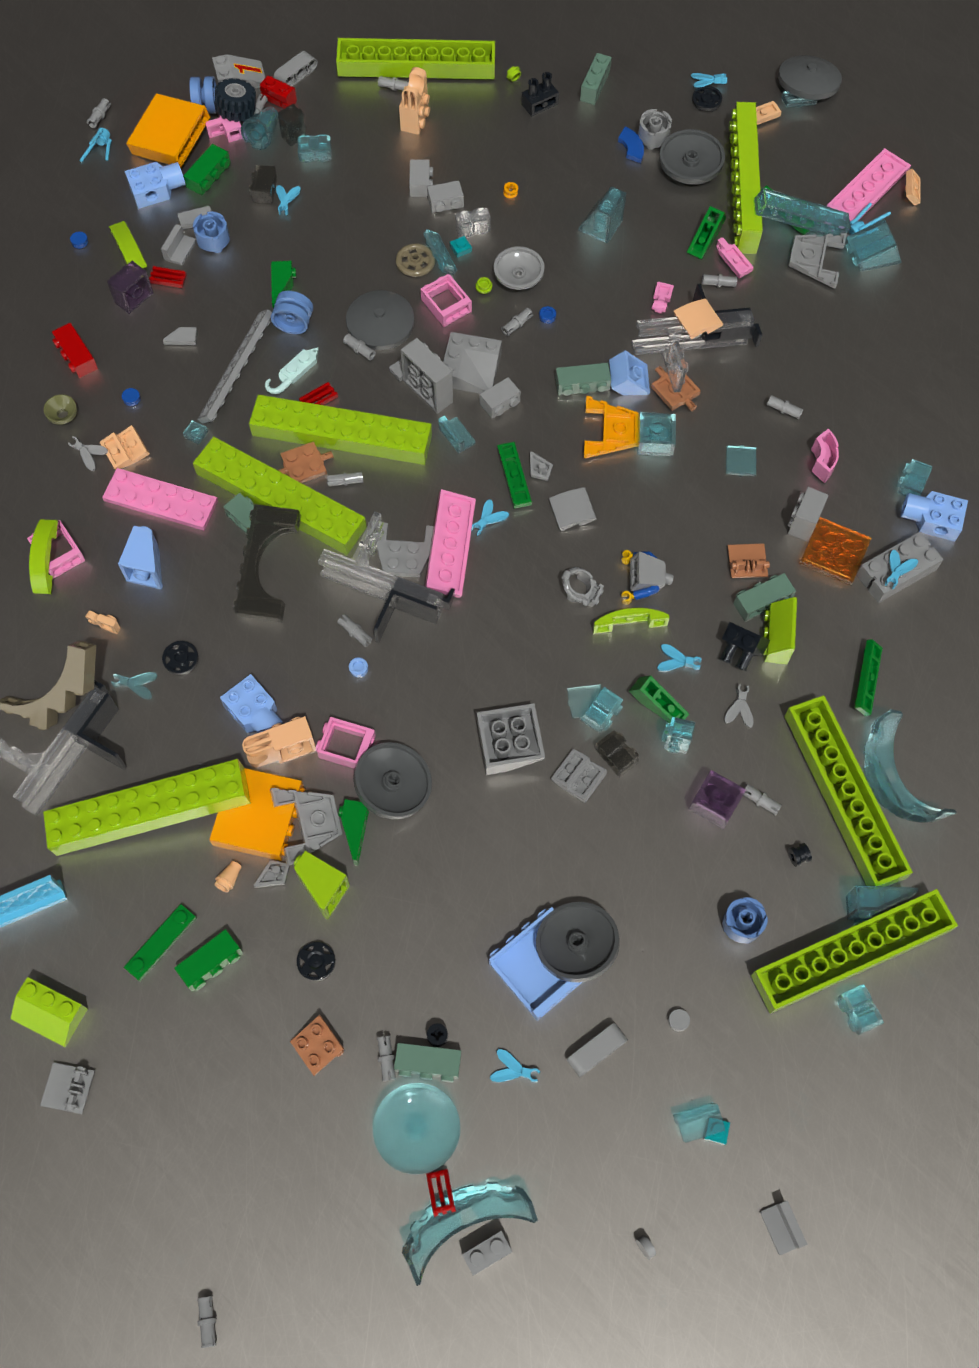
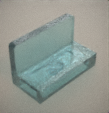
[438,416,475,454]
[673,1103,725,1143]

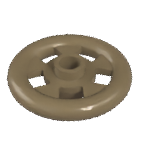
[396,243,436,277]

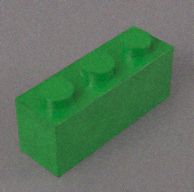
[183,144,231,195]
[174,929,243,991]

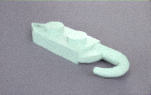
[265,347,319,394]

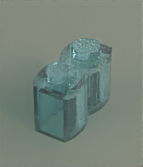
[298,135,332,162]
[896,459,933,496]
[581,687,623,733]
[838,984,884,1036]

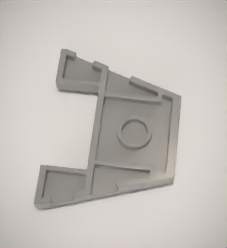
[788,233,847,289]
[371,522,434,578]
[270,788,343,866]

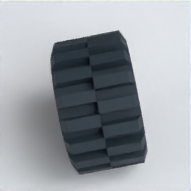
[215,78,256,122]

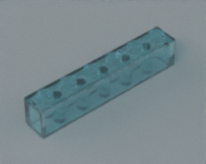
[754,188,851,236]

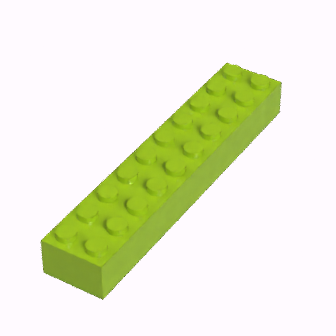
[336,38,495,79]
[729,102,763,254]
[249,395,432,465]
[193,436,367,555]
[784,695,913,892]
[43,759,251,856]
[751,889,958,1014]

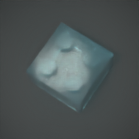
[637,412,676,456]

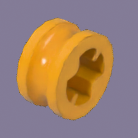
[503,182,518,198]

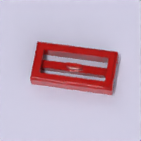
[148,266,186,288]
[299,382,338,405]
[426,1169,456,1217]

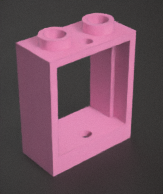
[421,274,472,327]
[27,520,85,579]
[316,717,376,769]

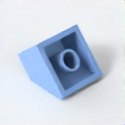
[609,350,650,396]

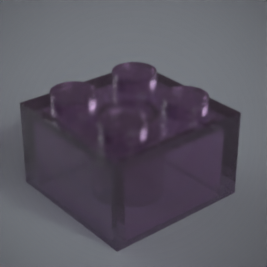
[107,261,154,314]
[689,770,746,829]

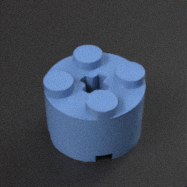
[193,211,230,253]
[722,897,768,944]

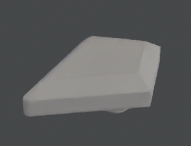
[530,451,553,481]
[254,860,290,888]

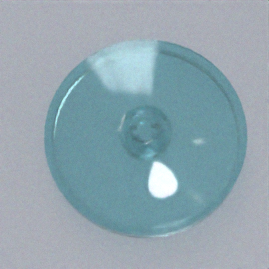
[373,1083,460,1175]

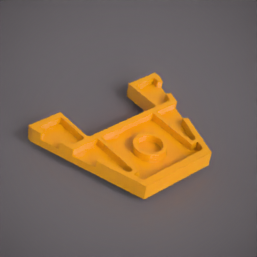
[584,396,639,458]

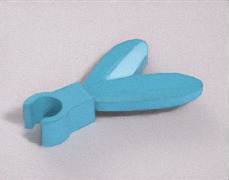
[691,73,728,87]
[276,185,301,216]
[471,499,509,536]
[885,550,918,589]
[657,644,702,672]
[490,1049,540,1083]

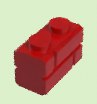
[260,75,297,111]

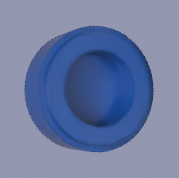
[70,232,88,249]
[539,306,556,324]
[122,388,141,406]

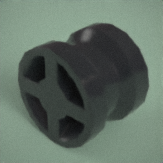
[788,843,812,867]
[427,1023,448,1047]

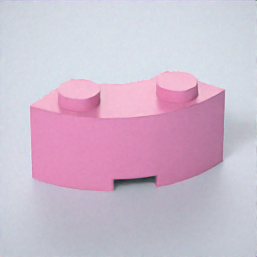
[811,429,839,483]

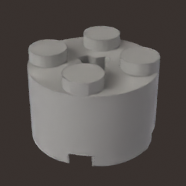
[638,109,672,150]

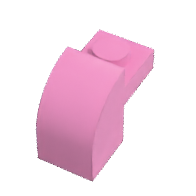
[206,115,244,143]

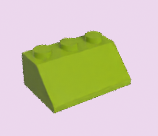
[763,597,797,665]
[11,977,88,1047]

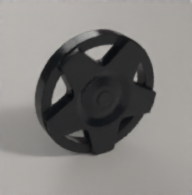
[692,86,722,112]
[162,641,199,675]
[297,942,336,981]

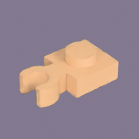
[85,611,121,634]

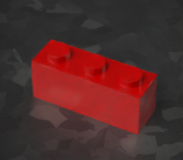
[52,322,98,378]

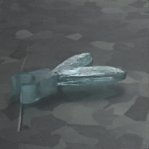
[111,672,157,699]

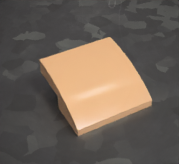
[674,299,723,339]
[100,425,150,470]

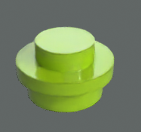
[507,66,522,82]
[476,277,492,294]

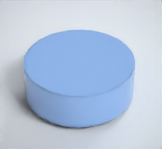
[349,658,368,678]

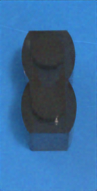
[595,730,639,777]

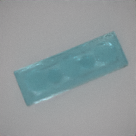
[423,229,458,275]

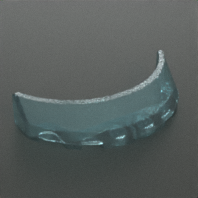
[863,709,957,823]
[402,1182,538,1286]

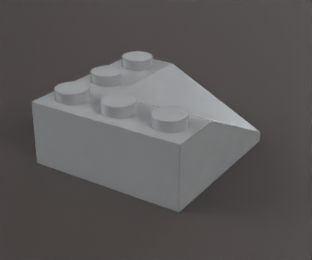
[443,332,502,394]
[401,338,453,414]
[477,703,545,775]

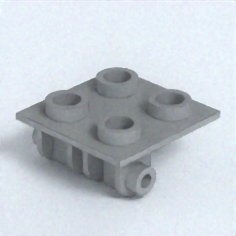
[40,1062,95,1114]

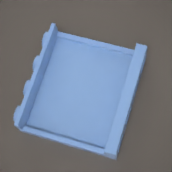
[489,907,582,1021]

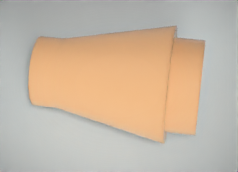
[214,861,242,892]

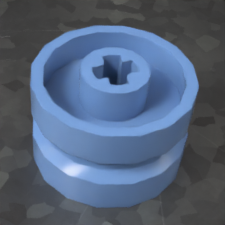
[190,76,217,114]
[271,291,314,334]

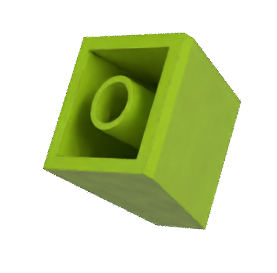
[294,851,350,920]

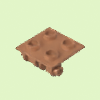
[727,544,770,578]
[290,1015,344,1076]

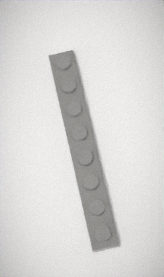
[197,309,272,424]

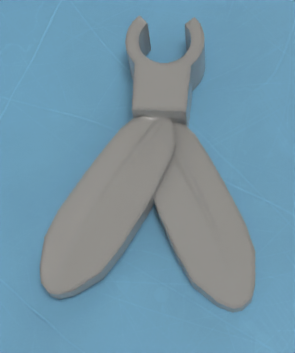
[68,436,108,471]
[724,684,754,728]

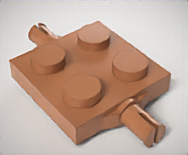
[651,366,701,411]
[278,442,334,483]

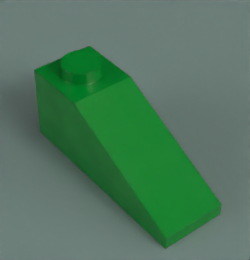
[687,206,726,260]
[271,261,297,308]
[629,675,689,728]
[338,799,369,866]

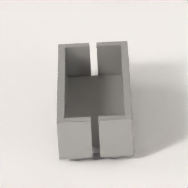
[856,532,944,603]

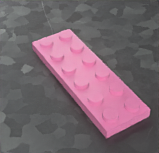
[826,148,911,225]
[102,468,218,531]
[424,489,476,598]

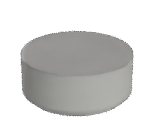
[668,1009,690,1032]
[636,1235,656,1260]

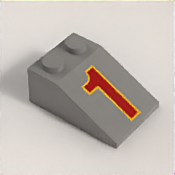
[212,54,265,89]

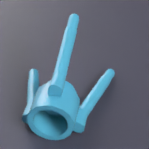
[80,128,112,162]
[848,203,891,238]

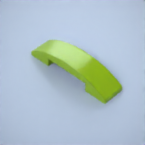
[29,519,58,594]
[593,608,670,634]

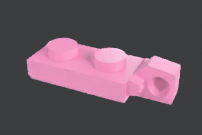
[716,237,753,278]

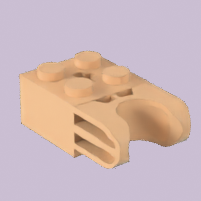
[399,67,430,135]
[242,716,316,767]

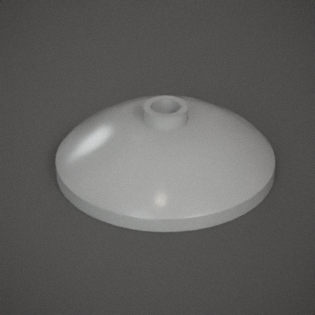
[494,247,544,290]

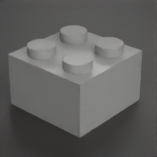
[788,487,829,542]

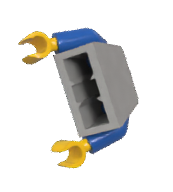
[621,550,674,605]

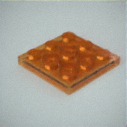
[800,517,872,585]

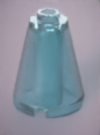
[241,107,279,150]

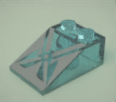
[846,886,918,923]

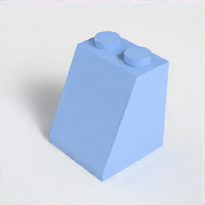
[118,526,163,590]

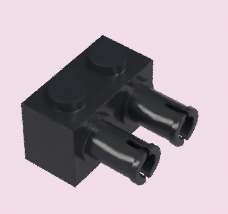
[521,72,559,117]
[719,622,770,671]

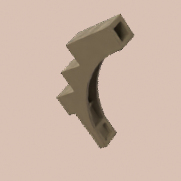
[0,640,96,730]

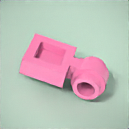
[652,282,674,314]

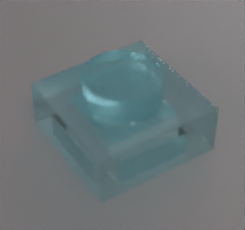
[183,420,208,444]

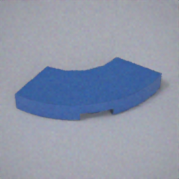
[618,127,644,164]

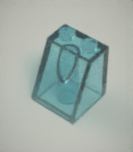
[578,186,626,243]
[846,219,901,272]

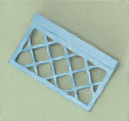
[0,875,67,928]

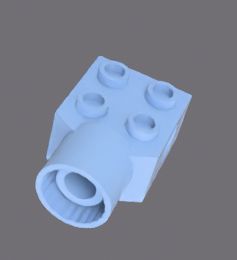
[125,162,186,209]
[900,491,968,542]
[220,674,285,733]

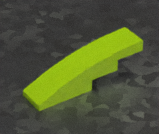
[109,221,147,272]

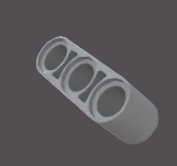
[274,51,318,87]
[567,1023,628,1077]

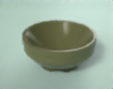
[43,394,77,425]

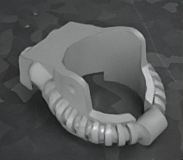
[562,567,604,607]

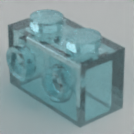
[661,717,695,754]

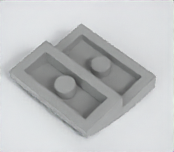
[549,488,597,531]
[551,749,607,803]

